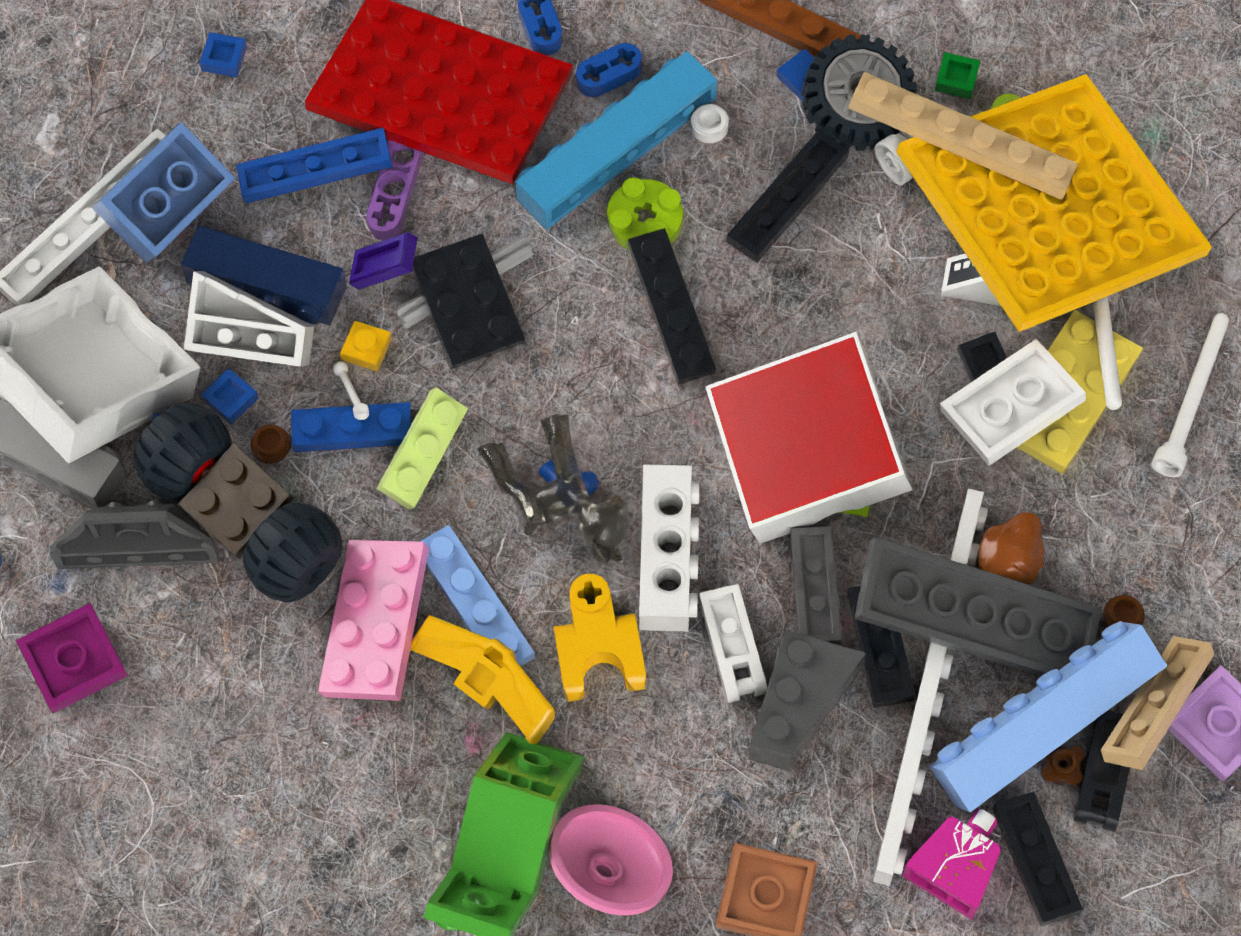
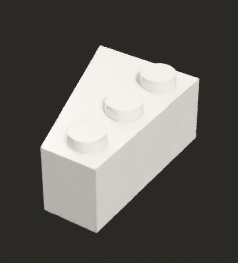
[184,271,314,367]

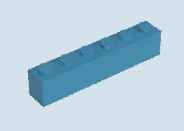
[515,51,717,230]

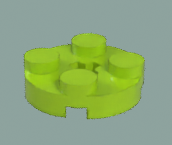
[607,177,683,250]

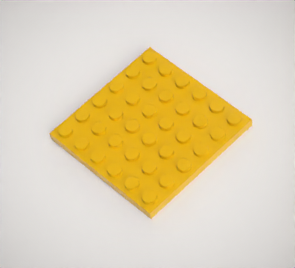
[896,74,1212,332]

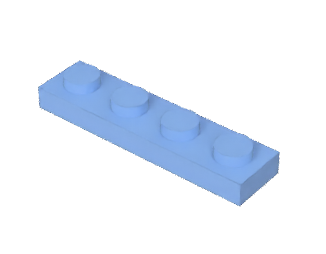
[420,525,535,666]

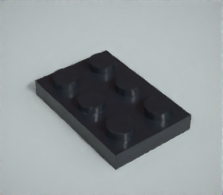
[412,233,525,369]

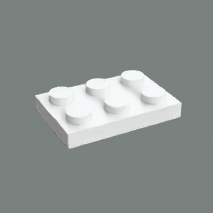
[940,339,1086,466]

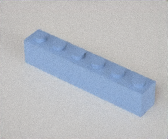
[929,621,1167,812]

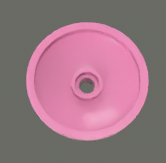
[548,805,673,915]

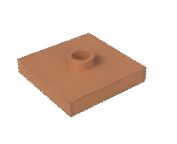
[715,843,818,936]

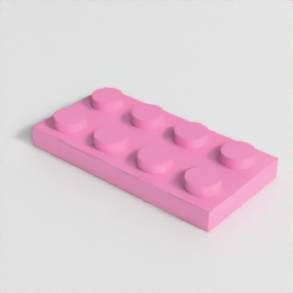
[318,540,429,701]

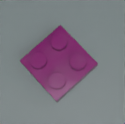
[15,603,128,714]

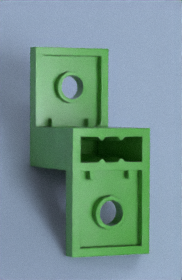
[424,732,585,936]

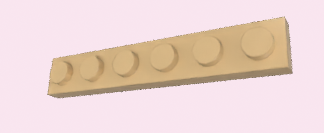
[848,72,1078,200]

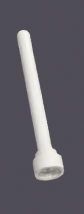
[1092,296,1122,410]
[1151,313,1229,477]

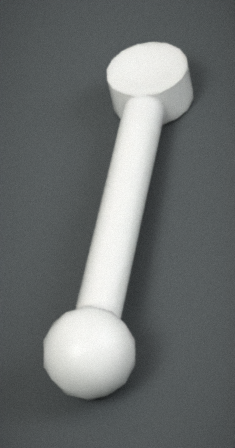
[333,361,369,420]

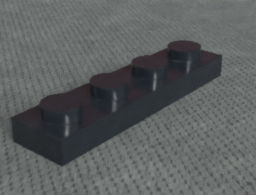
[726,130,849,263]
[628,228,716,385]

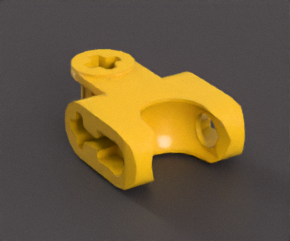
[553,574,646,702]

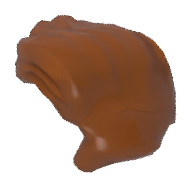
[977,512,1045,585]

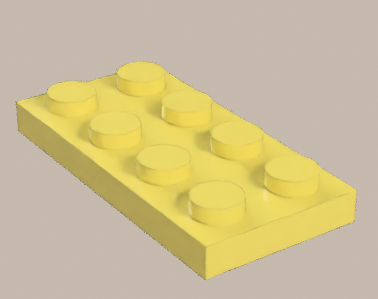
[1016,310,1143,474]

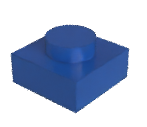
[199,32,247,78]
[201,368,259,425]

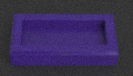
[349,232,418,290]

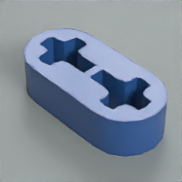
[518,0,562,55]
[576,43,642,97]

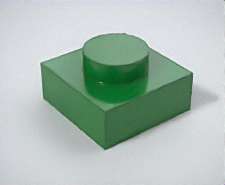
[934,52,981,99]

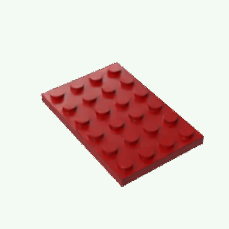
[305,0,573,185]

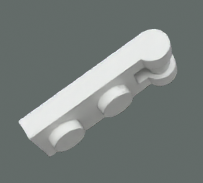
[699,584,767,703]

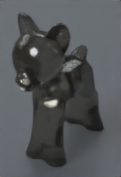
[476,414,627,564]

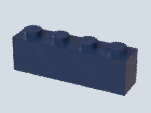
[181,226,347,326]

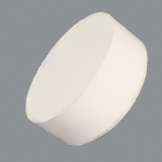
[691,104,729,143]

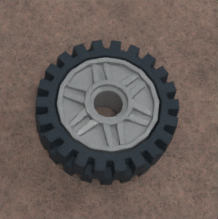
[801,34,917,151]

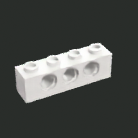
[639,465,699,631]

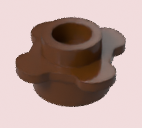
[1041,745,1085,786]

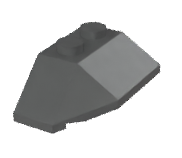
[50,501,219,569]

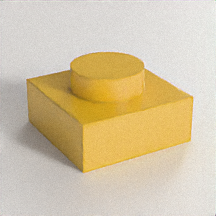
[340,321,392,372]

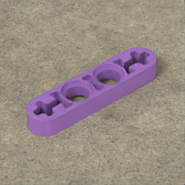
[367,140,424,240]

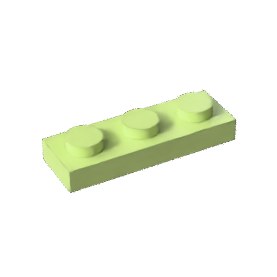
[376,387,468,510]

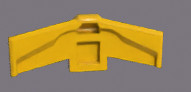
[410,615,555,744]

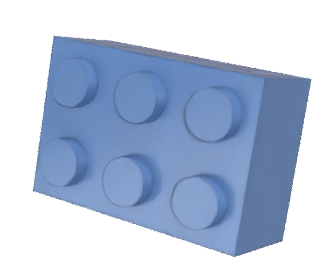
[92,122,236,263]

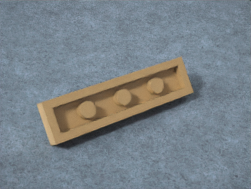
[1101,636,1214,770]

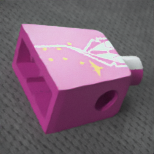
[902,809,1002,920]

